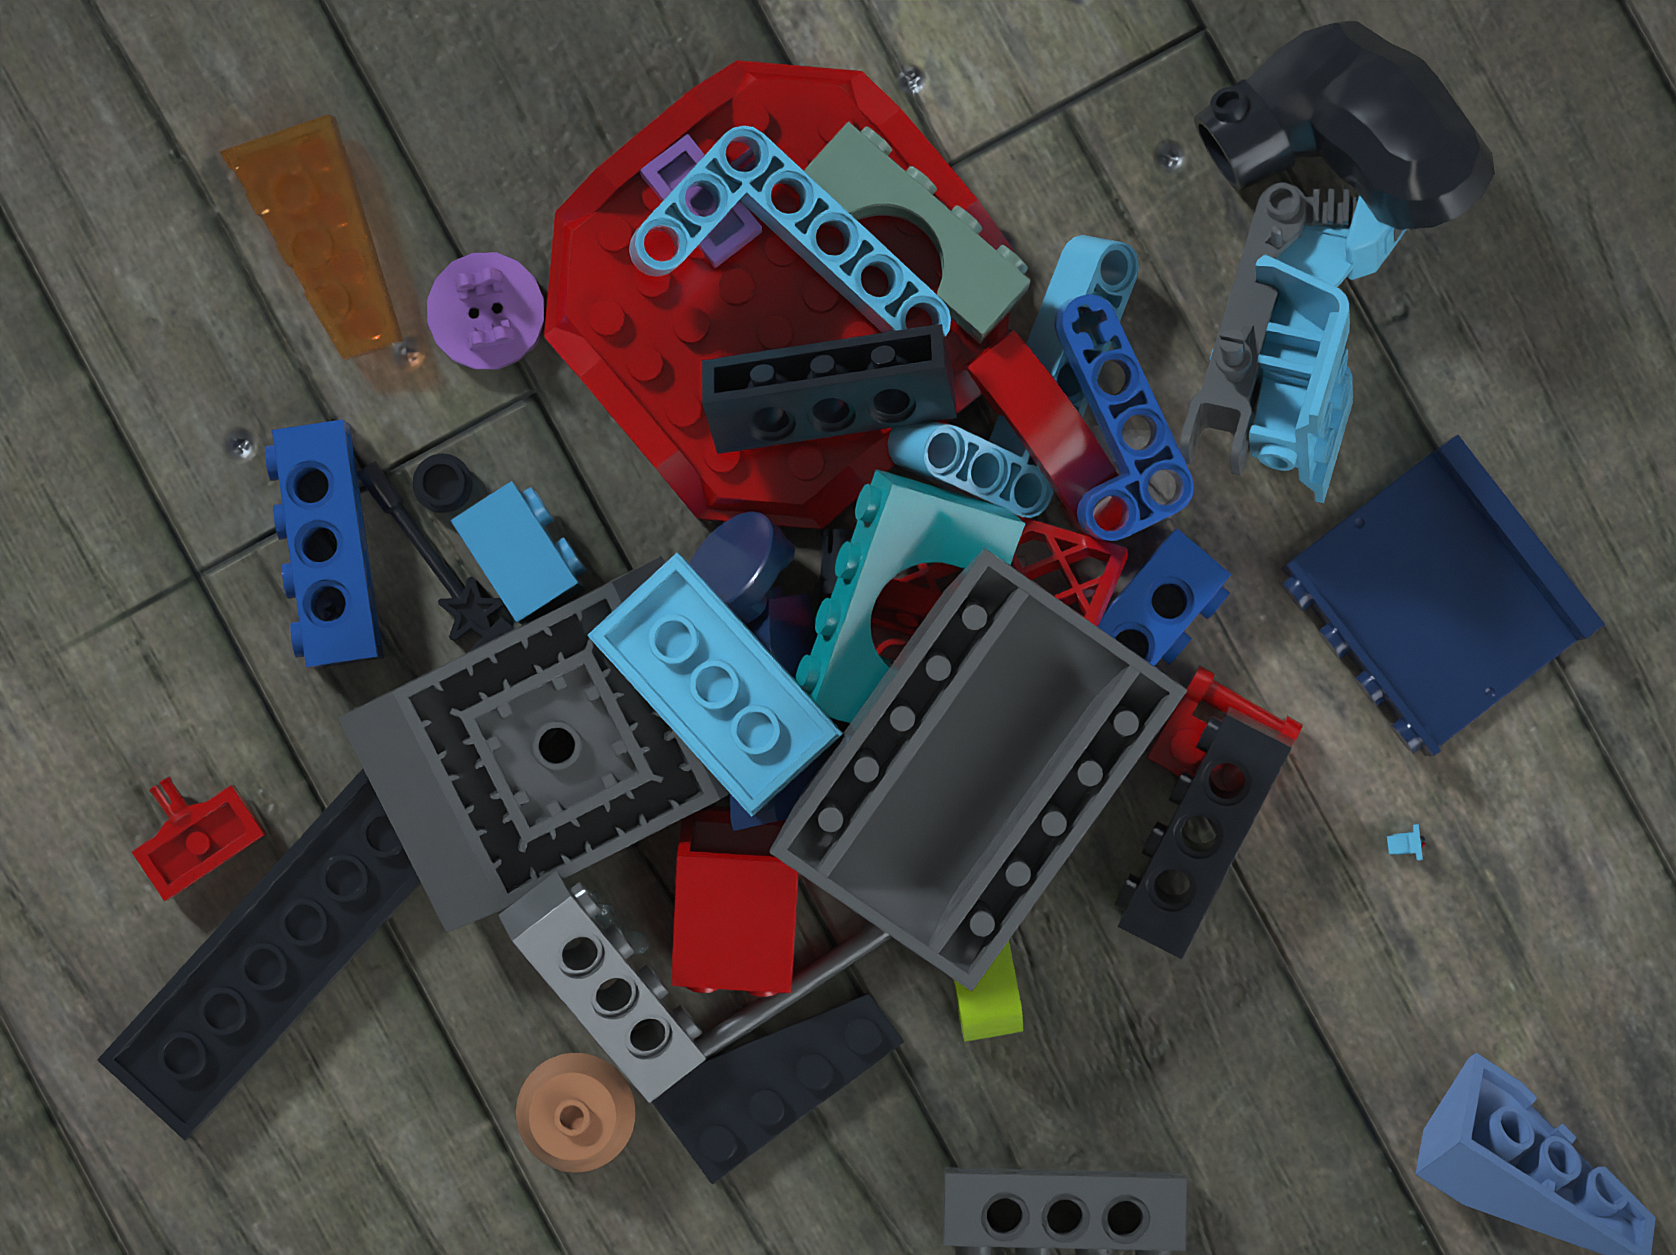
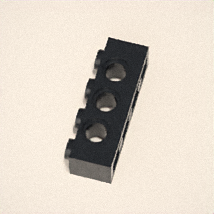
[702,324,957,454]
[1114,706,1293,959]

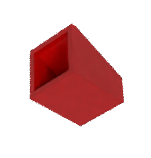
[671,806,799,997]

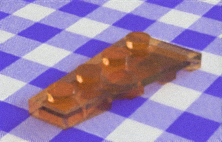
[219,114,404,360]

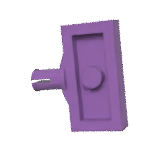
[640,134,762,268]

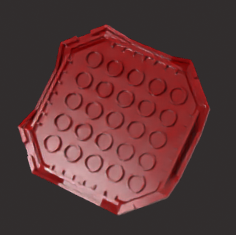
[544,60,1015,530]

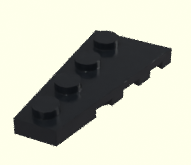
[651,993,904,1184]

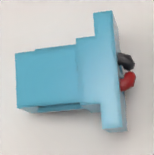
[1387,824,1426,860]

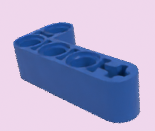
[1054,294,1194,541]

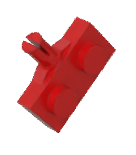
[132,777,267,902]

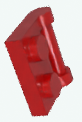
[1145,665,1303,791]

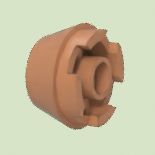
[516,1053,635,1173]

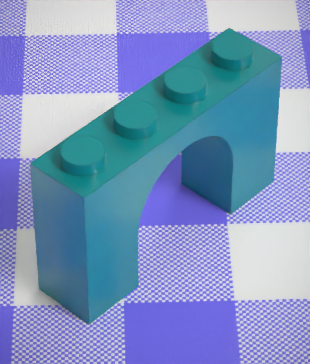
[795,469,1025,723]

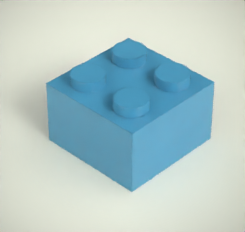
[450,481,587,625]

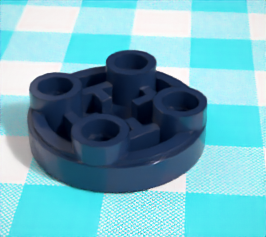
[689,512,795,624]

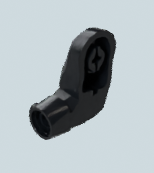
[1194,20,1495,230]

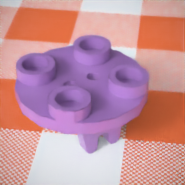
[427,252,545,370]

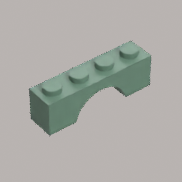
[804,122,1031,344]

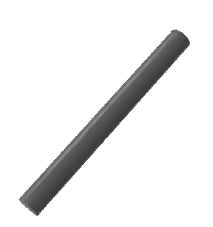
[695,923,892,1061]

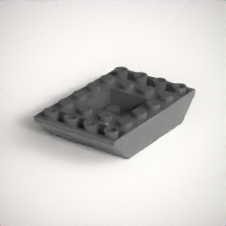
[338,556,730,933]

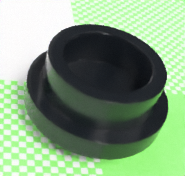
[412,453,473,513]

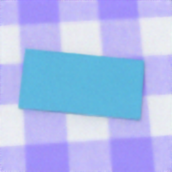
[587,552,844,817]

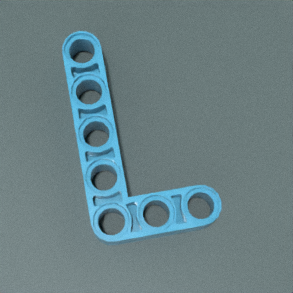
[629,126,951,336]
[888,235,1139,518]

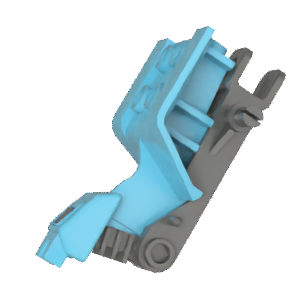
[1180,183,1407,503]

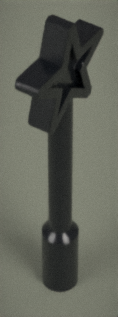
[357,461,505,641]

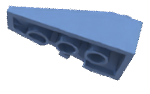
[1415,1053,1656,1255]

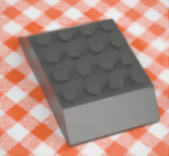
[769,548,1188,991]

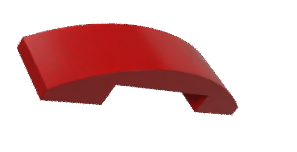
[964,329,1122,542]

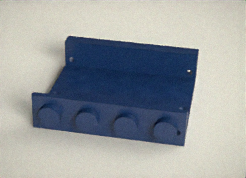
[1281,434,1605,756]

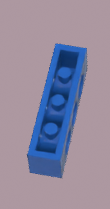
[265,419,384,669]
[1098,528,1232,666]

